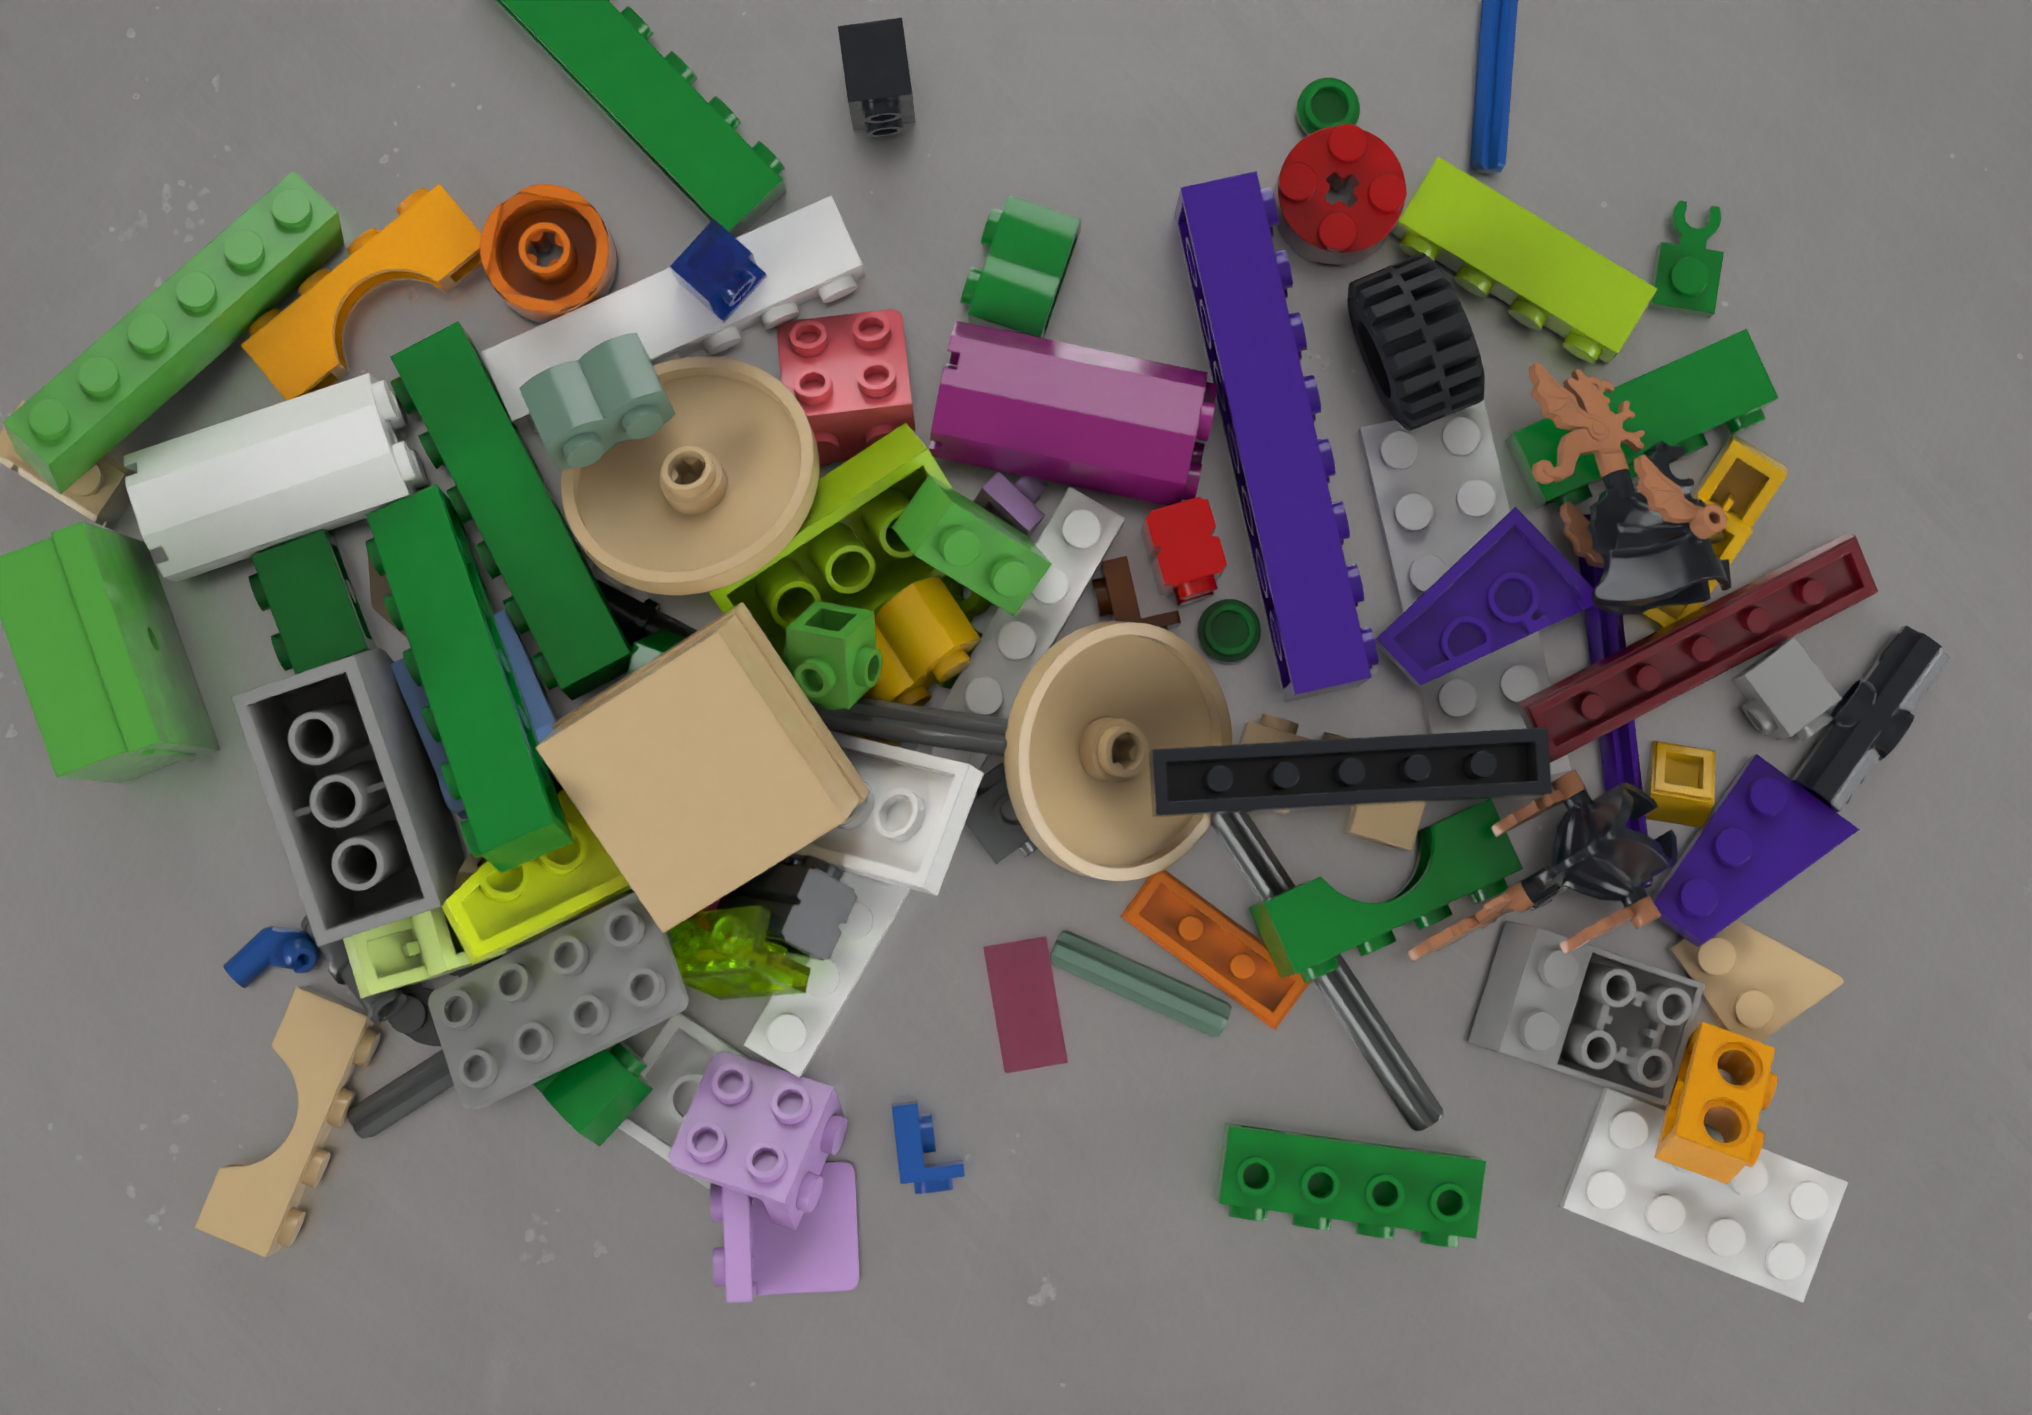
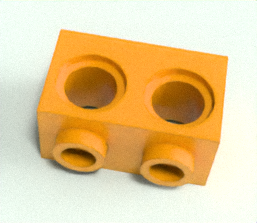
[1654,1021,1778,1184]

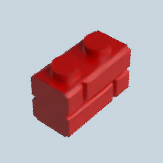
[1140,497,1227,606]

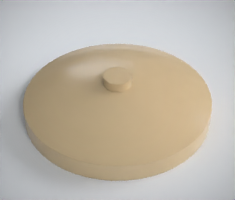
[561,356,819,595]
[1004,621,1232,881]

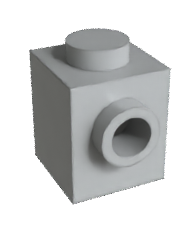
[1732,637,1842,741]

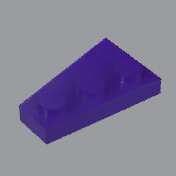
[1375,507,1594,687]

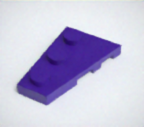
[1652,754,1860,947]

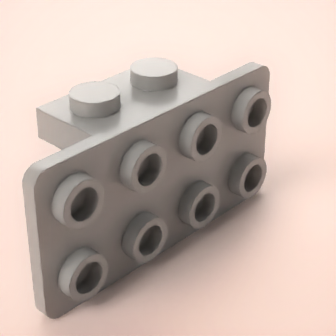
[428,892,689,1110]

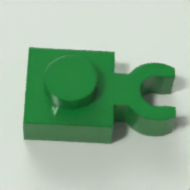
[1648,200,1724,318]

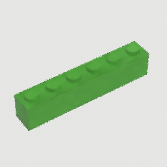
[3,171,344,495]

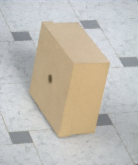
[535,602,870,933]

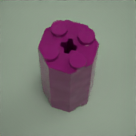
[929,320,1218,506]

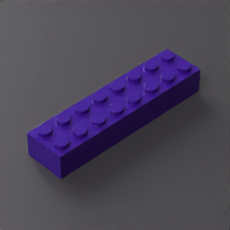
[1175,171,1379,703]

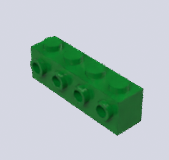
[1215,1123,1486,1248]

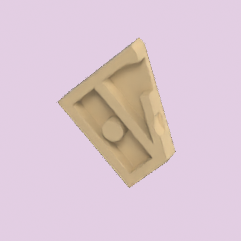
[1666,920,1845,1042]

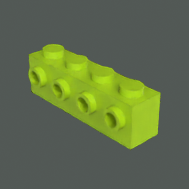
[1392,156,1657,364]

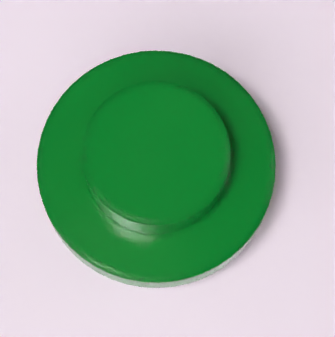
[1296,77,1360,135]
[1197,599,1261,663]

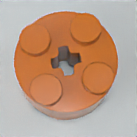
[480,184,617,323]

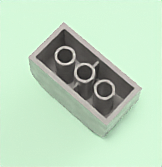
[231,648,465,947]

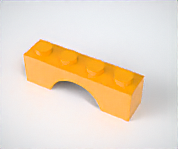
[241,183,483,401]

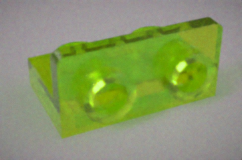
[671,906,811,1000]

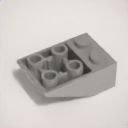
[1468,921,1705,1107]

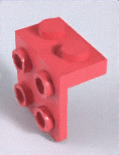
[777,309,916,466]

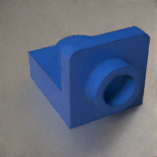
[892,1101,965,1194]

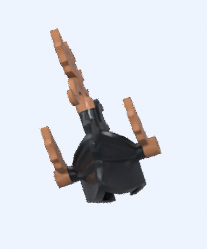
[1529,362,1731,615]
[1407,770,1678,962]

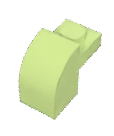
[343,906,507,999]

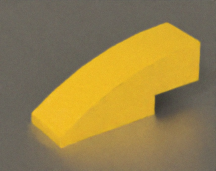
[1643,434,1788,627]

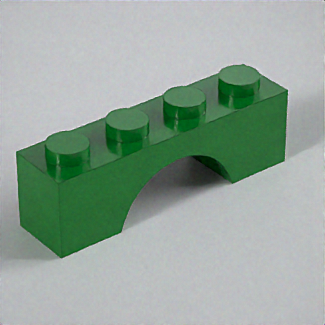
[1249,799,1523,983]

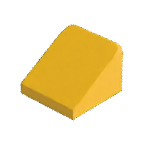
[1644,741,1716,827]

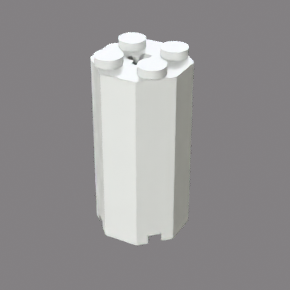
[123,373,428,582]

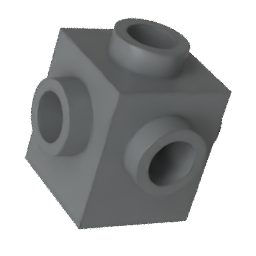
[965,763,1038,864]

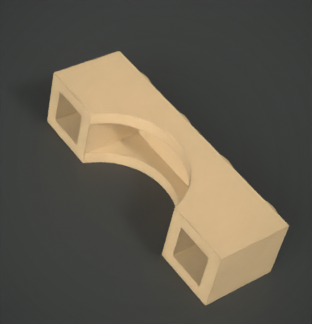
[194,986,381,1258]

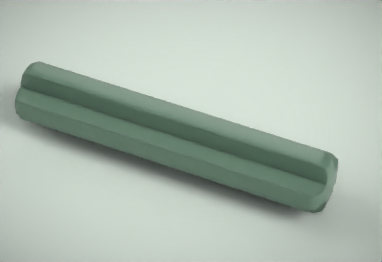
[1049,931,1232,1037]

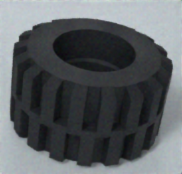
[1347,253,1485,431]

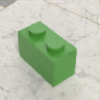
[892,474,1052,616]

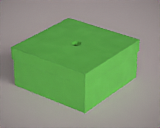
[0,521,220,783]

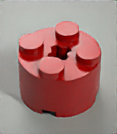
[1274,124,1407,265]

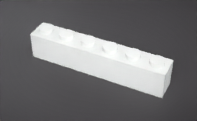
[481,195,865,433]

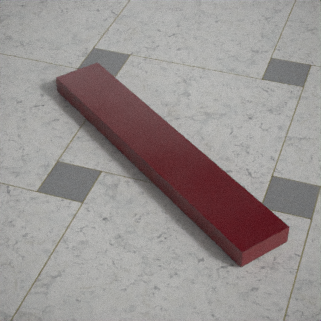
[1517,533,1878,763]

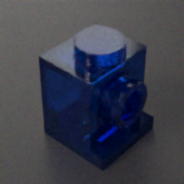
[670,219,767,323]

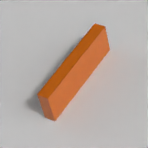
[1120,869,1312,1030]

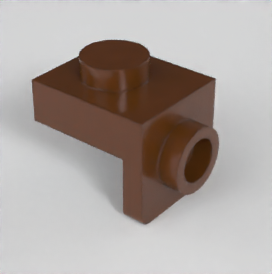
[1091,556,1181,630]

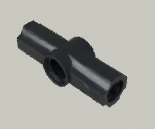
[1792,625,1950,812]

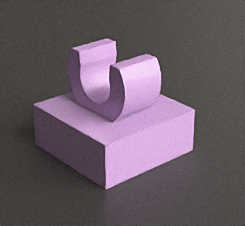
[973,471,1049,538]

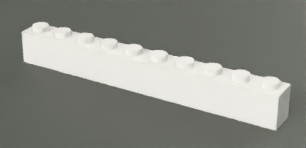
[744,486,1125,1078]

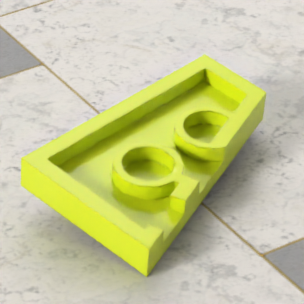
[442,789,631,965]

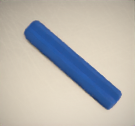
[1470,0,1518,174]

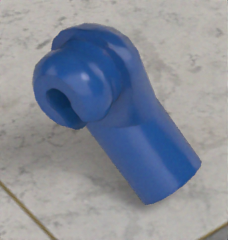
[223,926,320,988]

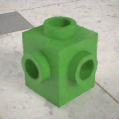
[783,600,882,710]

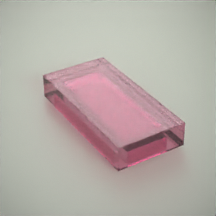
[983,936,1068,1073]

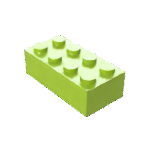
[708,422,953,661]

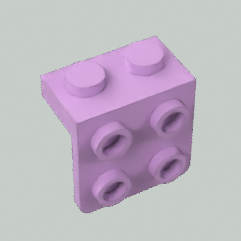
[669,1052,848,1231]
[710,1161,860,1303]

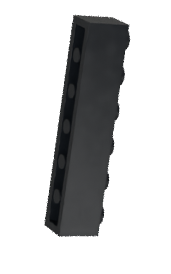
[1149,727,1552,817]

